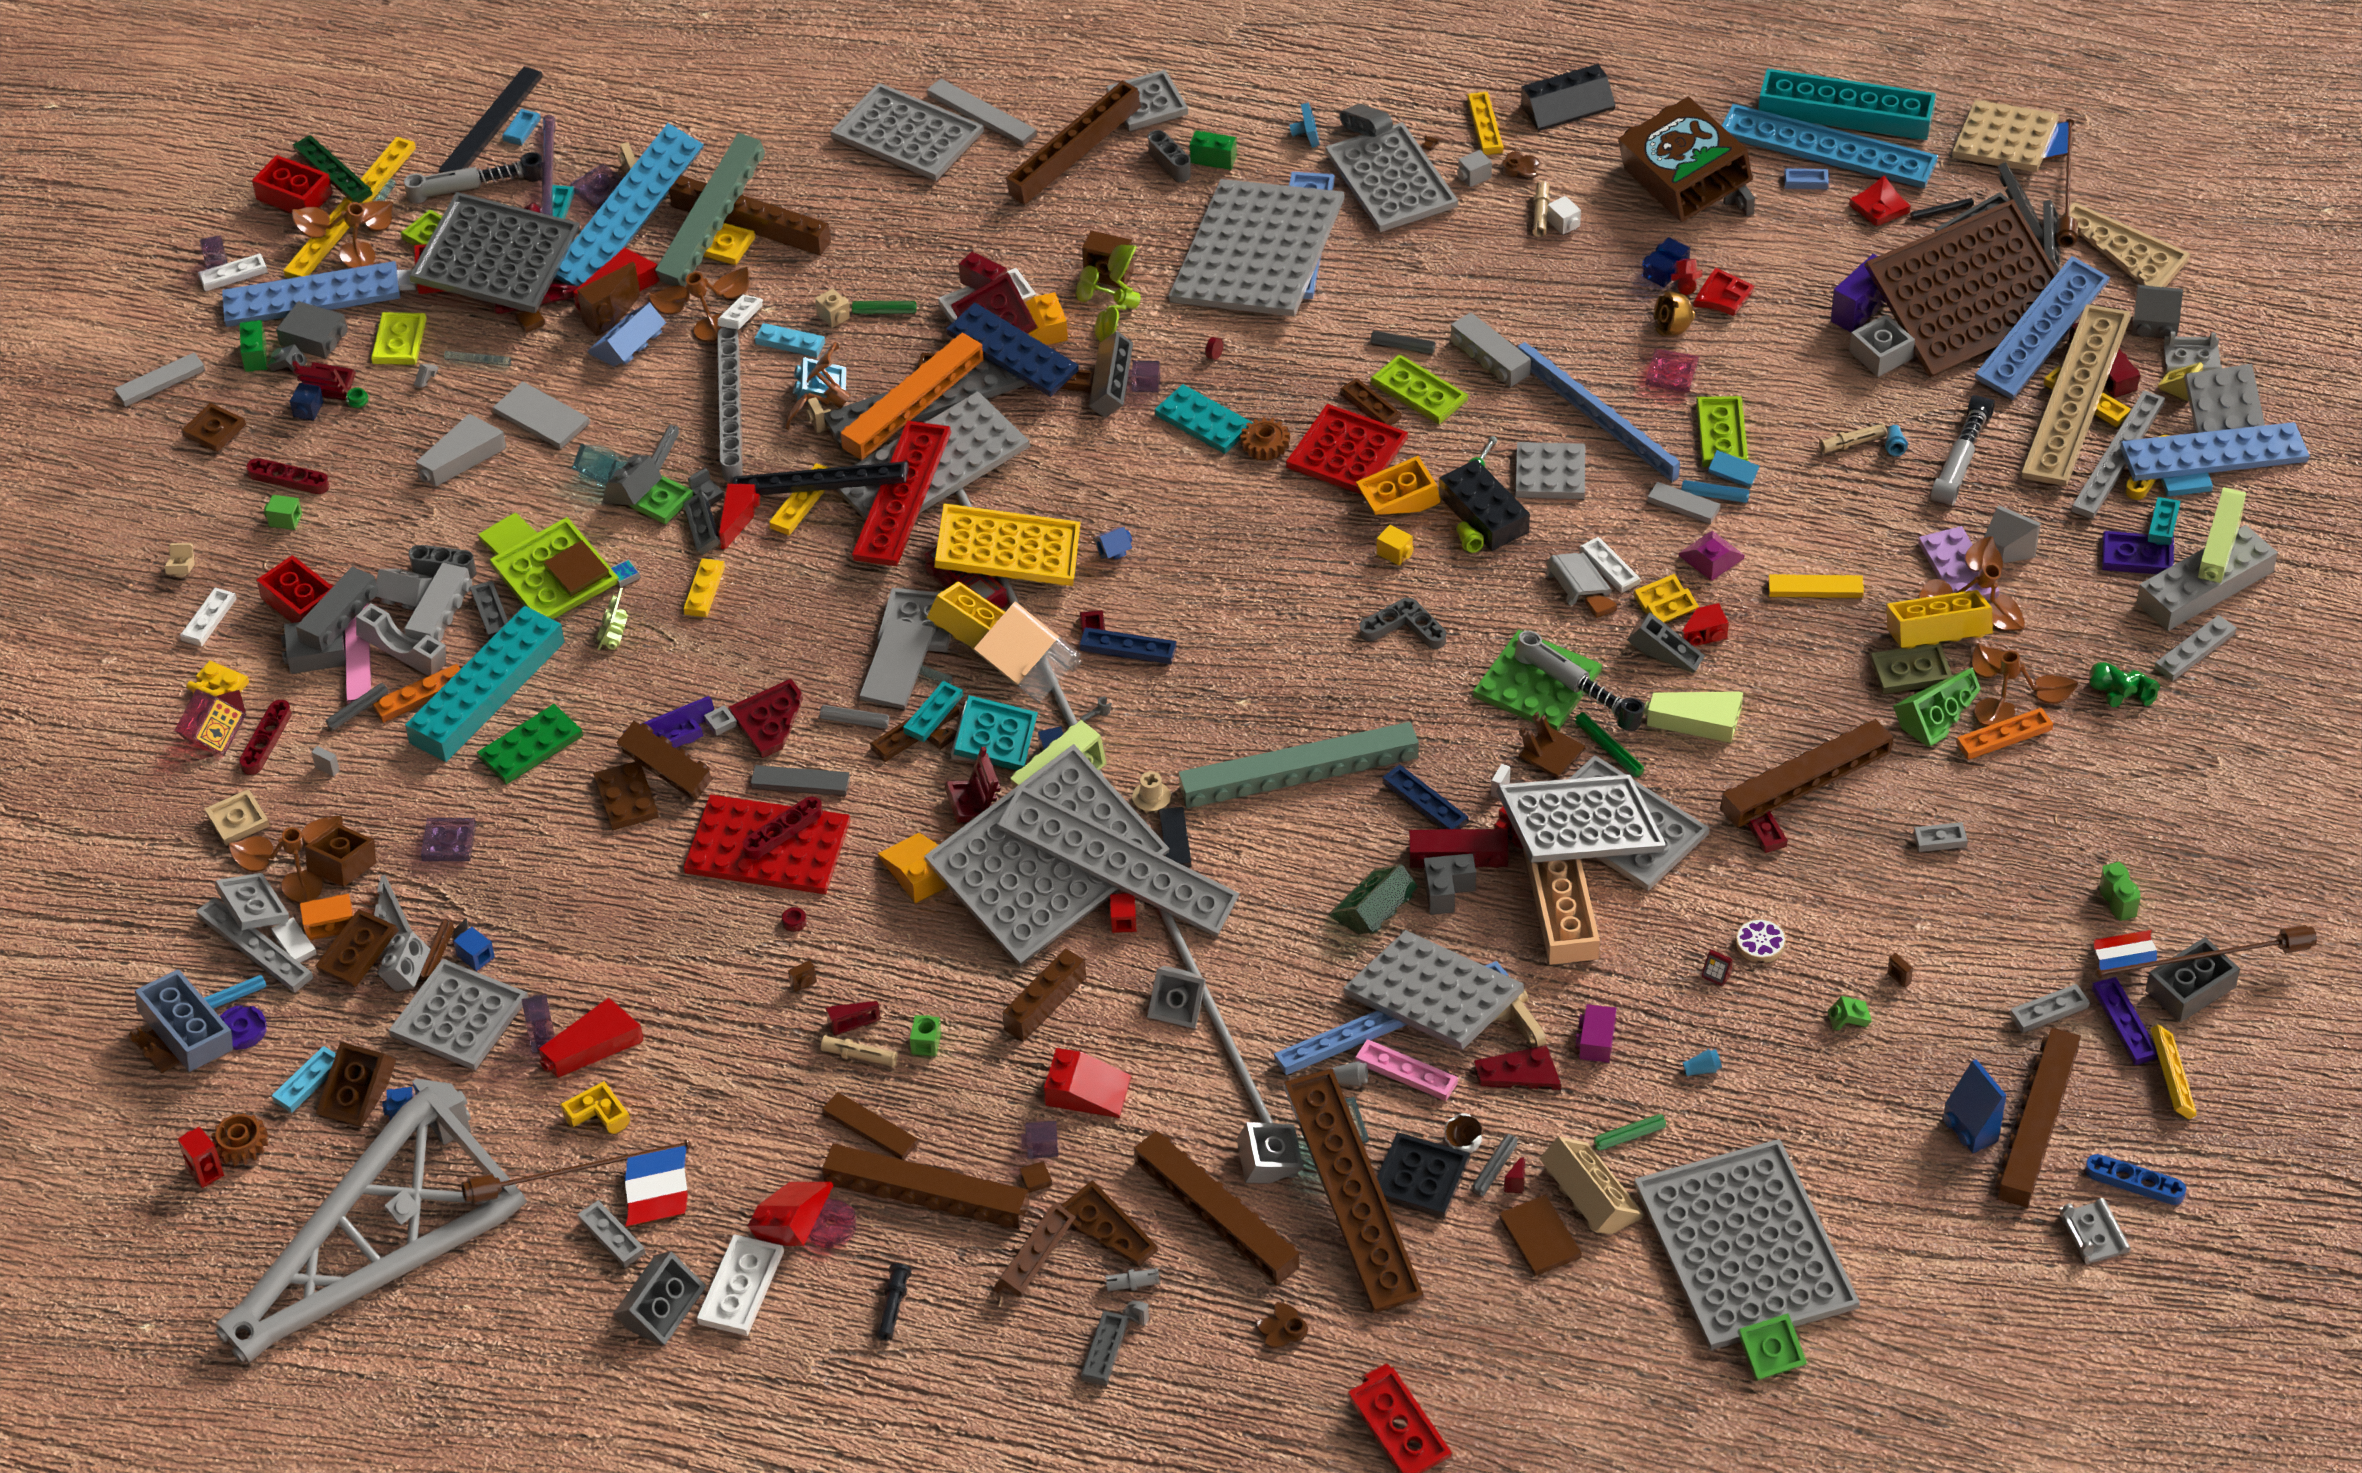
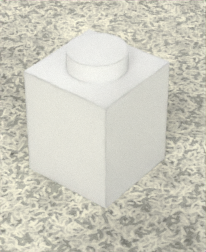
[1547,196,1581,235]

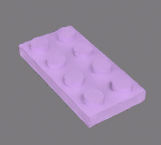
[1918,526,1999,600]

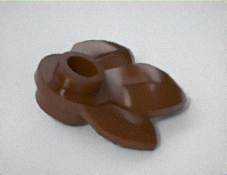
[1502,151,1540,178]
[1256,1302,1308,1348]

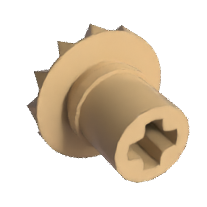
[1132,771,1171,814]

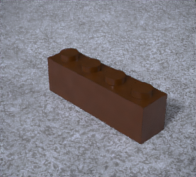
[616,721,713,801]
[1002,948,1086,1042]

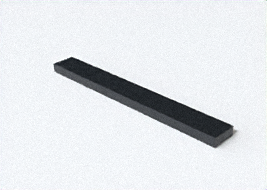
[438,66,543,173]
[732,461,909,495]

